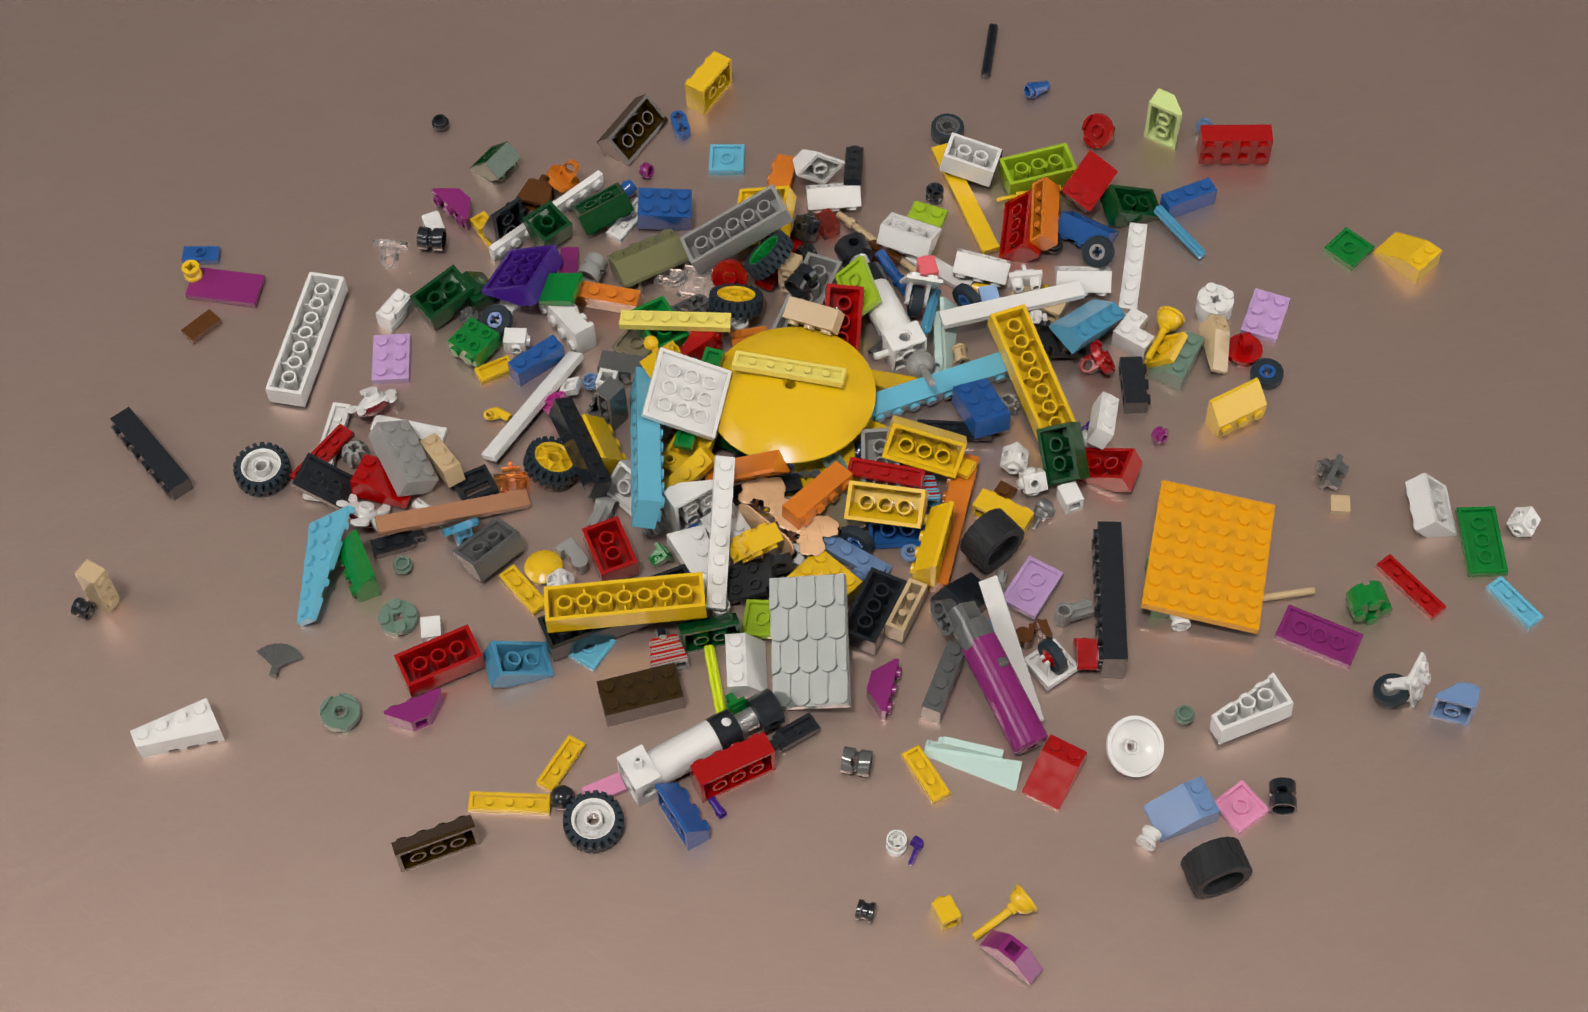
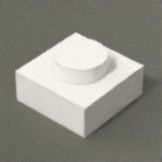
[559,376,583,396]

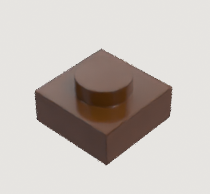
[994,480,1017,500]

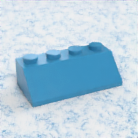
[1049,299,1126,354]

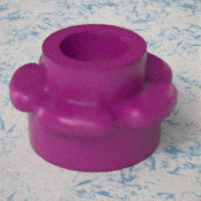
[639,162,654,179]
[1151,426,1169,444]

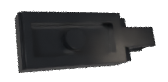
[370,529,425,560]
[770,713,821,752]

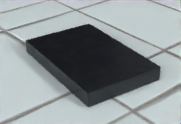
[291,452,353,510]

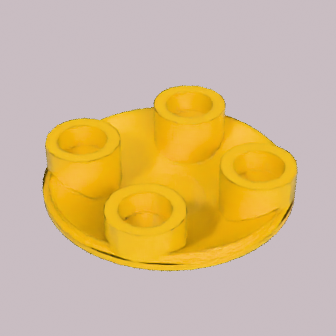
[524,550,563,586]

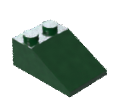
[1100,184,1160,227]
[410,264,474,330]

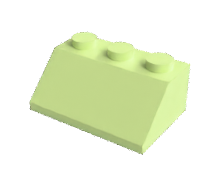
[1144,89,1182,150]

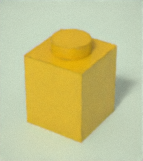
[931,894,962,932]

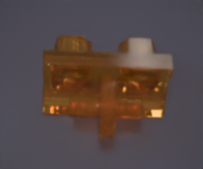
[494,461,530,493]

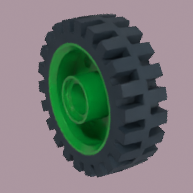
[744,230,794,281]

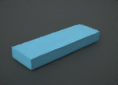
[1486,576,1544,630]

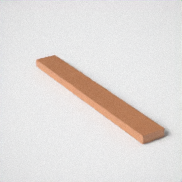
[375,489,530,536]

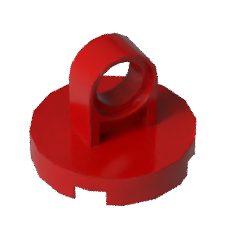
[1082,113,1115,148]
[711,259,748,287]
[1228,332,1263,367]
[1079,339,1116,375]

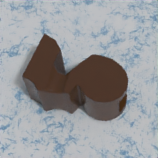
[1016,619,1053,650]

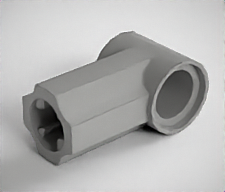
[586,497,618,526]
[1053,598,1094,627]

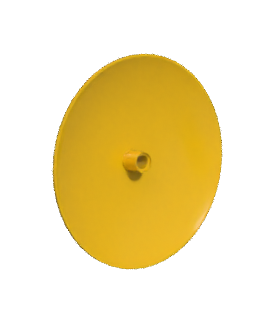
[717,327,876,464]

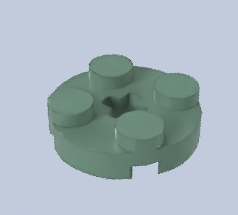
[378,598,418,637]
[320,693,361,733]

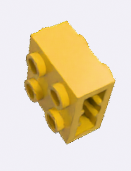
[729,522,784,563]

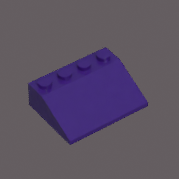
[482,245,564,306]

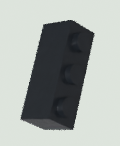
[1118,356,1151,414]

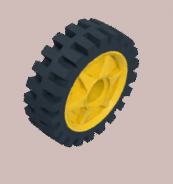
[709,283,763,320]
[523,436,577,489]

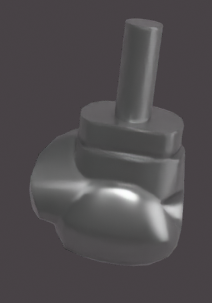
[1031,498,1056,530]

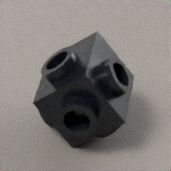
[791,213,821,242]

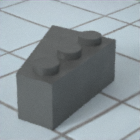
[586,376,629,432]

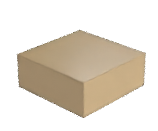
[1329,494,1351,516]

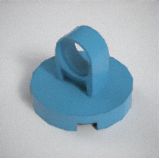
[441,517,480,546]

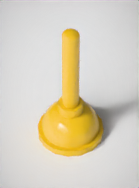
[1145,306,1185,361]
[972,884,1038,940]

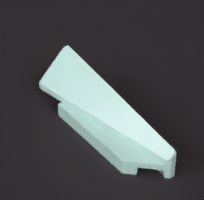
[933,297,959,373]
[924,736,1022,791]

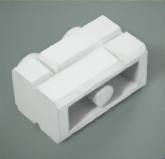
[375,289,415,333]

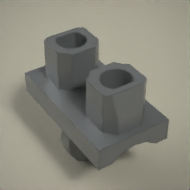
[1315,454,1349,491]

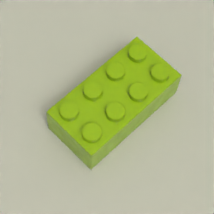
[998,143,1077,196]

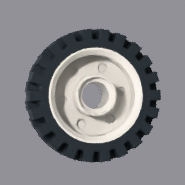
[233,442,292,498]
[563,790,624,854]

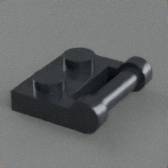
[453,464,500,501]

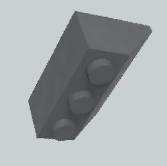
[453,517,526,582]

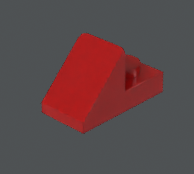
[1073,638,1098,670]

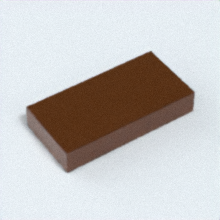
[181,309,222,344]

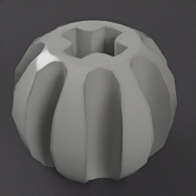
[342,440,370,468]

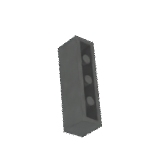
[597,350,645,384]
[921,640,966,724]

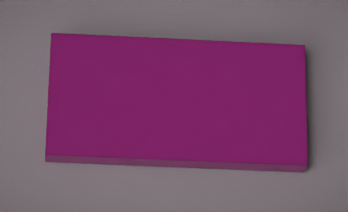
[185,267,266,307]
[1274,605,1364,669]

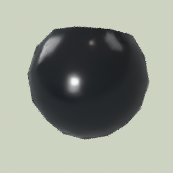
[550,785,576,811]

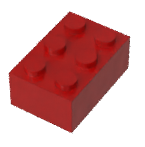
[582,516,640,581]

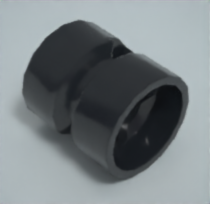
[417,226,447,251]
[784,263,818,298]
[1269,777,1297,815]

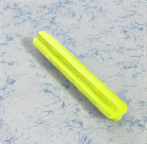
[704,645,726,713]

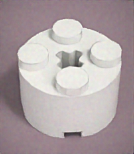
[1195,282,1234,323]

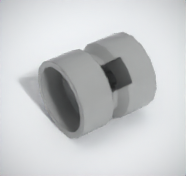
[577,252,608,283]

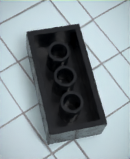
[848,567,907,655]

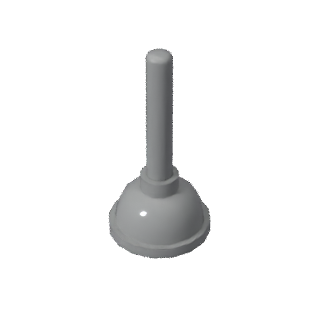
[905,350,935,387]

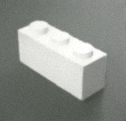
[1086,391,1119,450]

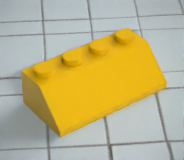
[882,415,967,478]
[844,480,929,529]
[910,501,954,587]

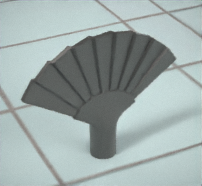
[256,643,303,678]

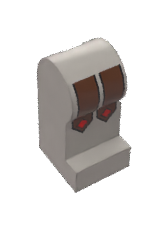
[555,537,589,575]

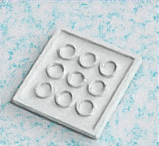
[641,347,732,441]

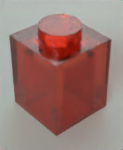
[815,208,840,240]

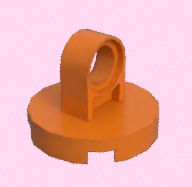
[546,159,580,193]

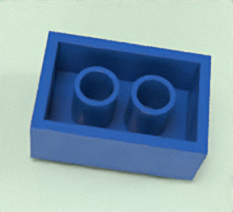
[637,187,692,231]
[952,378,1011,439]

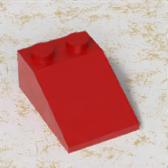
[1060,150,1118,214]
[680,331,723,360]
[1078,448,1143,492]
[350,454,413,509]
[1022,734,1087,811]

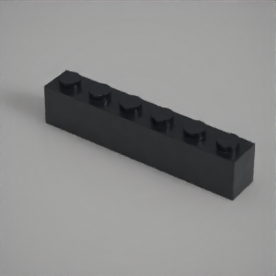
[549,397,612,499]
[110,407,193,501]

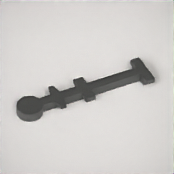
[767,468,821,479]

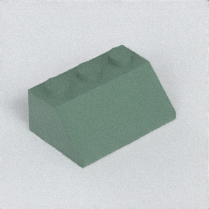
[1146,331,1205,391]

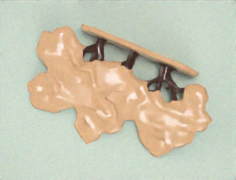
[738,477,839,556]

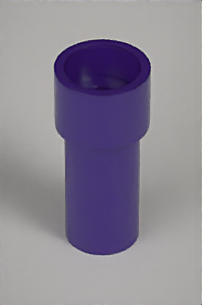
[708,796,727,819]

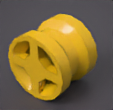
[181,260,202,283]

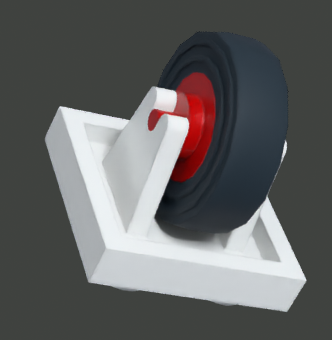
[1025,638,1079,691]

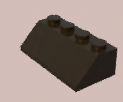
[596,93,668,166]
[391,814,480,873]

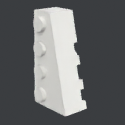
[539,304,597,354]
[667,524,709,595]

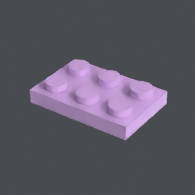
[1240,288,1291,344]
[372,333,411,385]
[1004,555,1063,620]

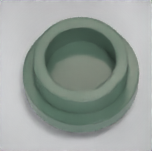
[393,555,413,574]
[1174,705,1195,725]

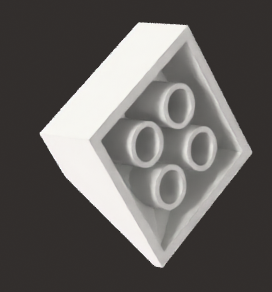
[663,480,713,532]

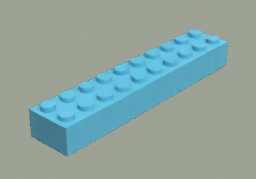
[630,367,665,529]

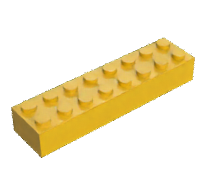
[987,304,1076,444]
[544,572,707,633]

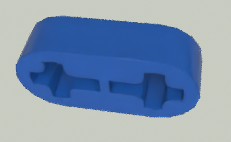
[670,110,691,141]

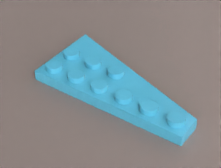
[297,505,355,627]

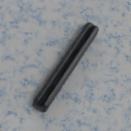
[981,23,998,78]

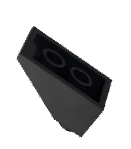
[483,197,523,244]
[930,572,987,614]

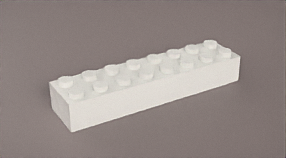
[265,272,348,407]

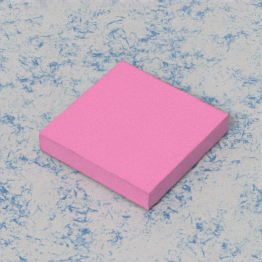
[1215,780,1270,835]

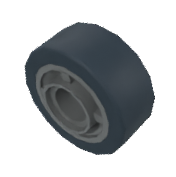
[931,113,964,145]

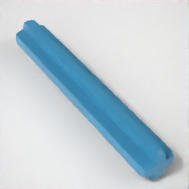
[1153,205,1206,259]
[921,287,941,335]

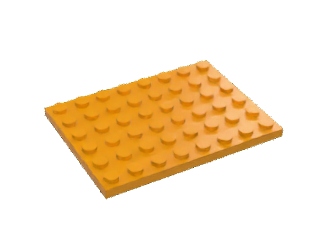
[1140,480,1275,634]

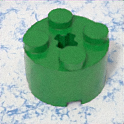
[1345,580,1392,625]

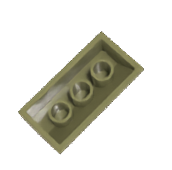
[607,229,690,288]

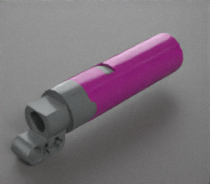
[930,598,1049,755]

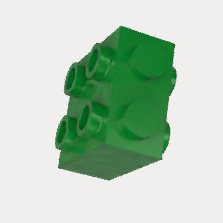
[447,317,502,368]

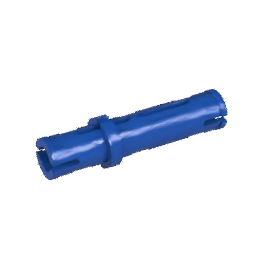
[874,249,907,297]

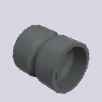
[840,746,873,777]

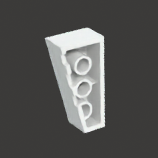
[1210,672,1294,745]
[130,698,225,758]

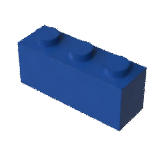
[1160,177,1217,218]
[507,335,565,387]

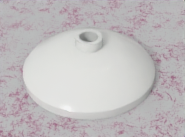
[1106,715,1164,777]

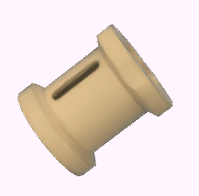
[951,343,970,366]

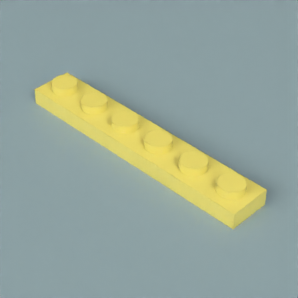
[619,310,732,332]
[732,350,847,388]

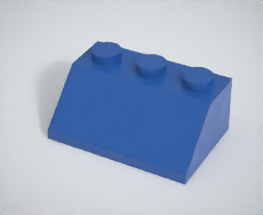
[1058,210,1119,255]
[868,514,926,549]
[655,782,711,851]

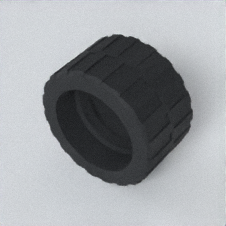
[960,508,1024,573]
[1180,836,1253,899]

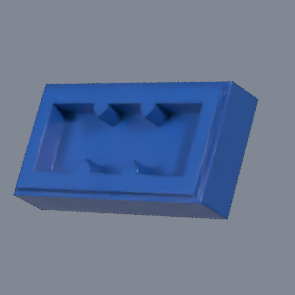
[181,246,221,264]

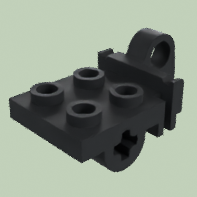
[1033,319,1087,358]
[727,552,794,605]

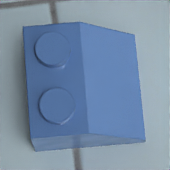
[1428,682,1481,727]

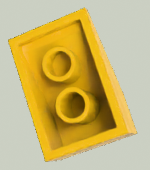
[1373,232,1442,284]

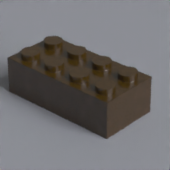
[596,662,685,727]

